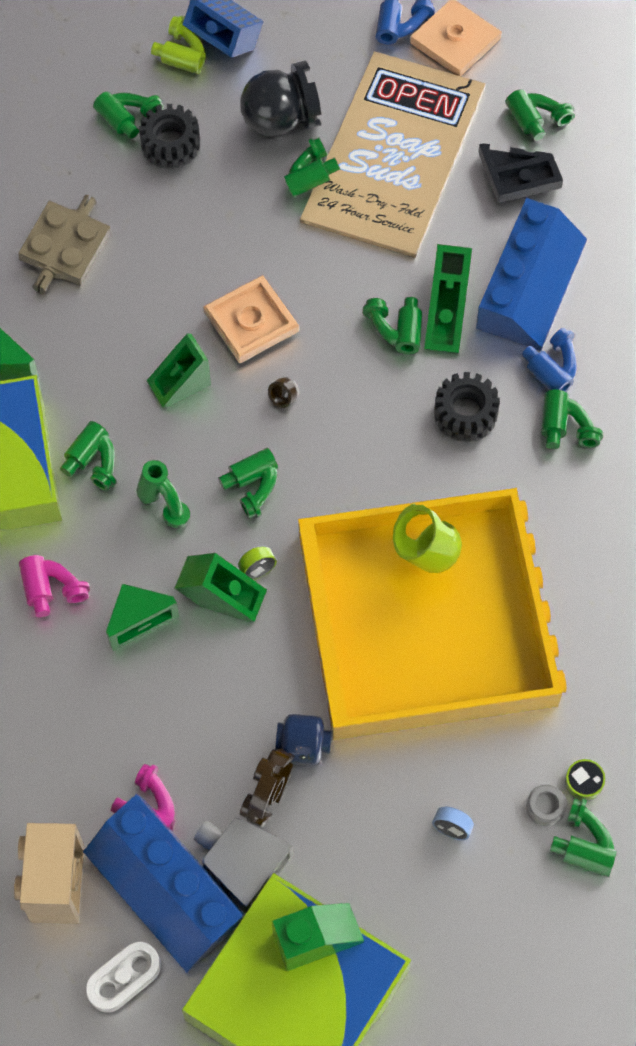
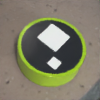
[238,546,277,580]
[565,759,606,801]

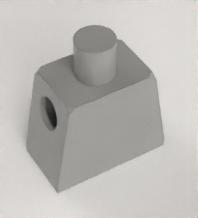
[194,818,293,914]

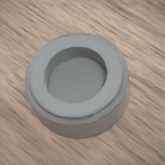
[526,785,567,826]

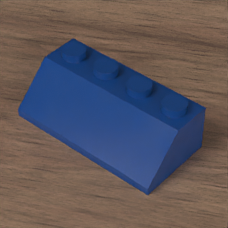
[476,198,587,351]
[83,794,245,973]

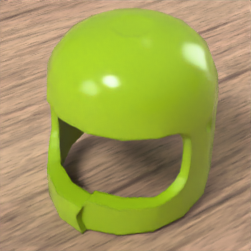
[393,503,462,573]

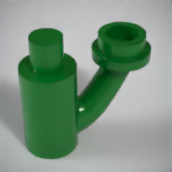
[505,89,575,141]
[93,92,164,139]
[284,137,341,198]
[362,297,423,355]
[541,390,604,449]
[60,421,117,491]
[218,448,278,519]
[136,460,190,528]
[550,798,617,877]

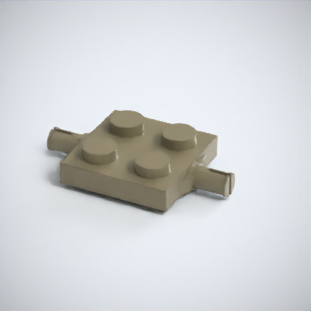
[18,195,111,294]

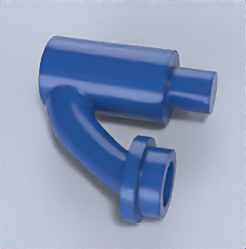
[375,0,435,45]
[521,328,577,392]

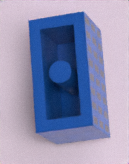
[183,0,264,58]

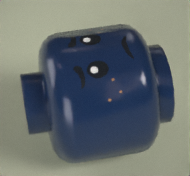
[275,714,332,766]

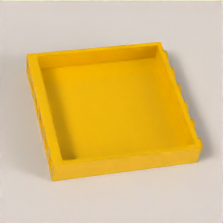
[298,488,567,740]

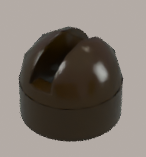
[268,377,299,408]

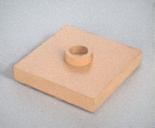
[410,0,502,76]
[203,275,299,364]

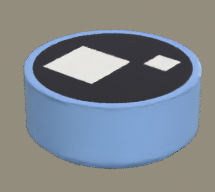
[432,806,474,840]

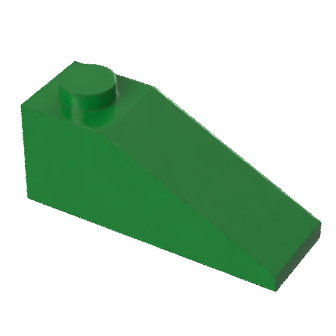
[424,244,472,353]

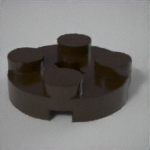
[239,749,295,828]

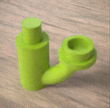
[151,15,206,75]

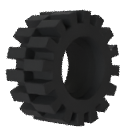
[139,104,200,168]
[434,372,500,442]

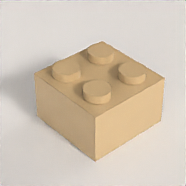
[14,823,85,924]

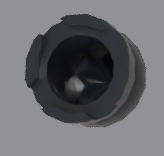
[240,60,322,136]

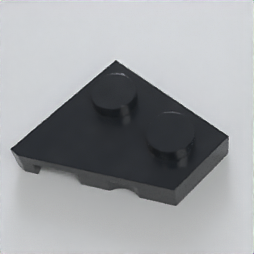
[478,143,563,203]

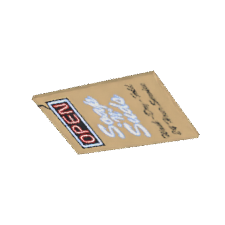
[300,51,486,258]

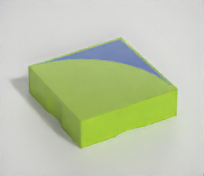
[0,375,62,530]
[182,873,411,1046]

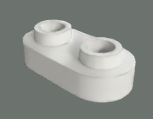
[86,942,161,1012]

